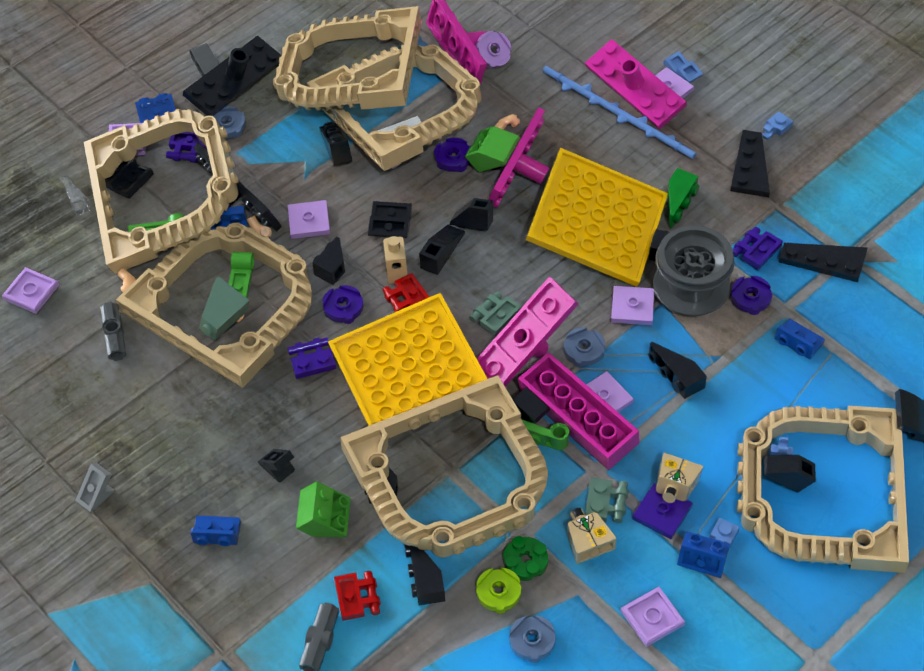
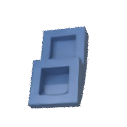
[663,51,703,83]

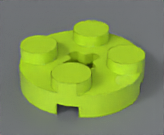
[476,567,522,614]

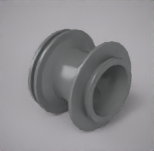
[653,225,735,316]

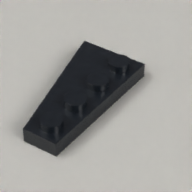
[730,130,770,198]
[779,243,868,283]

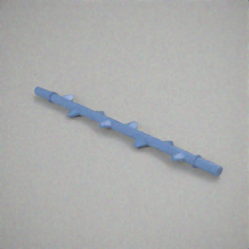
[543,66,697,159]

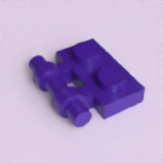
[166,132,207,163]
[733,227,783,270]
[287,337,336,379]

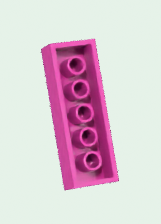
[518,352,640,470]

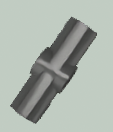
[100,302,126,361]
[299,603,340,671]

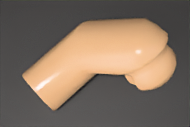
[495,114,520,130]
[246,215,272,238]
[118,268,136,292]

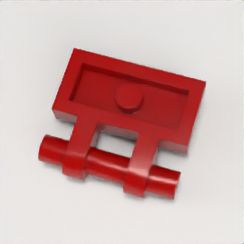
[383,273,429,312]
[334,571,381,621]

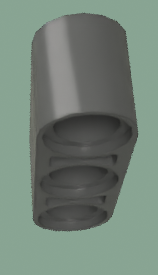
[189,43,219,77]

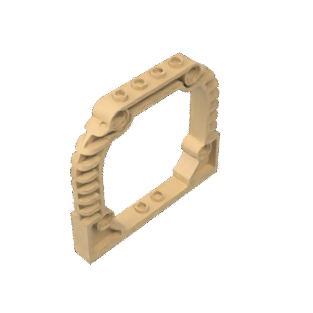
[273,6,422,110]
[307,45,482,171]
[84,109,239,274]
[116,223,312,388]
[341,375,548,558]
[737,406,909,573]

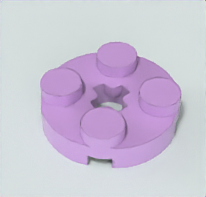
[475,31,511,69]

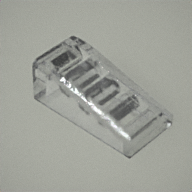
[61,175,91,215]

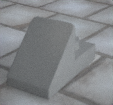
[75,463,114,512]

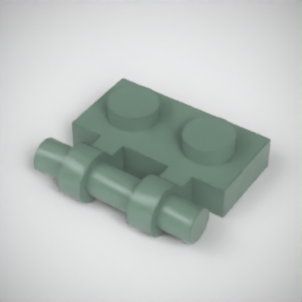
[469,291,522,336]
[585,477,629,523]

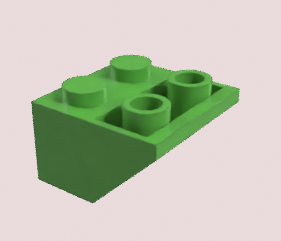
[465,126,521,172]
[296,481,351,538]

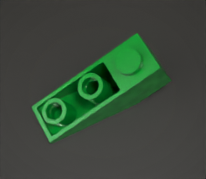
[668,168,700,229]

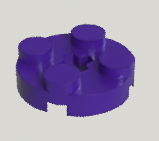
[434,137,471,172]
[731,276,772,315]
[323,285,364,324]

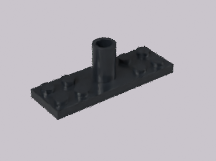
[183,35,282,116]
[193,143,282,232]

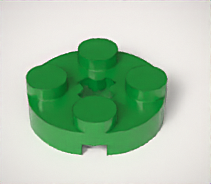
[503,536,548,581]

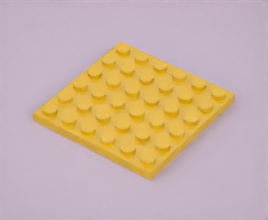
[526,148,668,287]
[328,293,487,426]

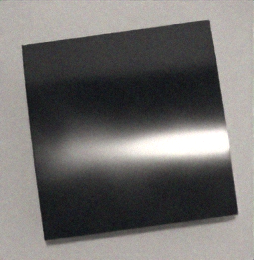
[105,158,154,199]
[368,201,412,238]
[895,389,924,443]

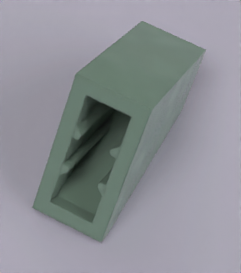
[199,276,250,340]

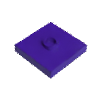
[632,483,693,539]

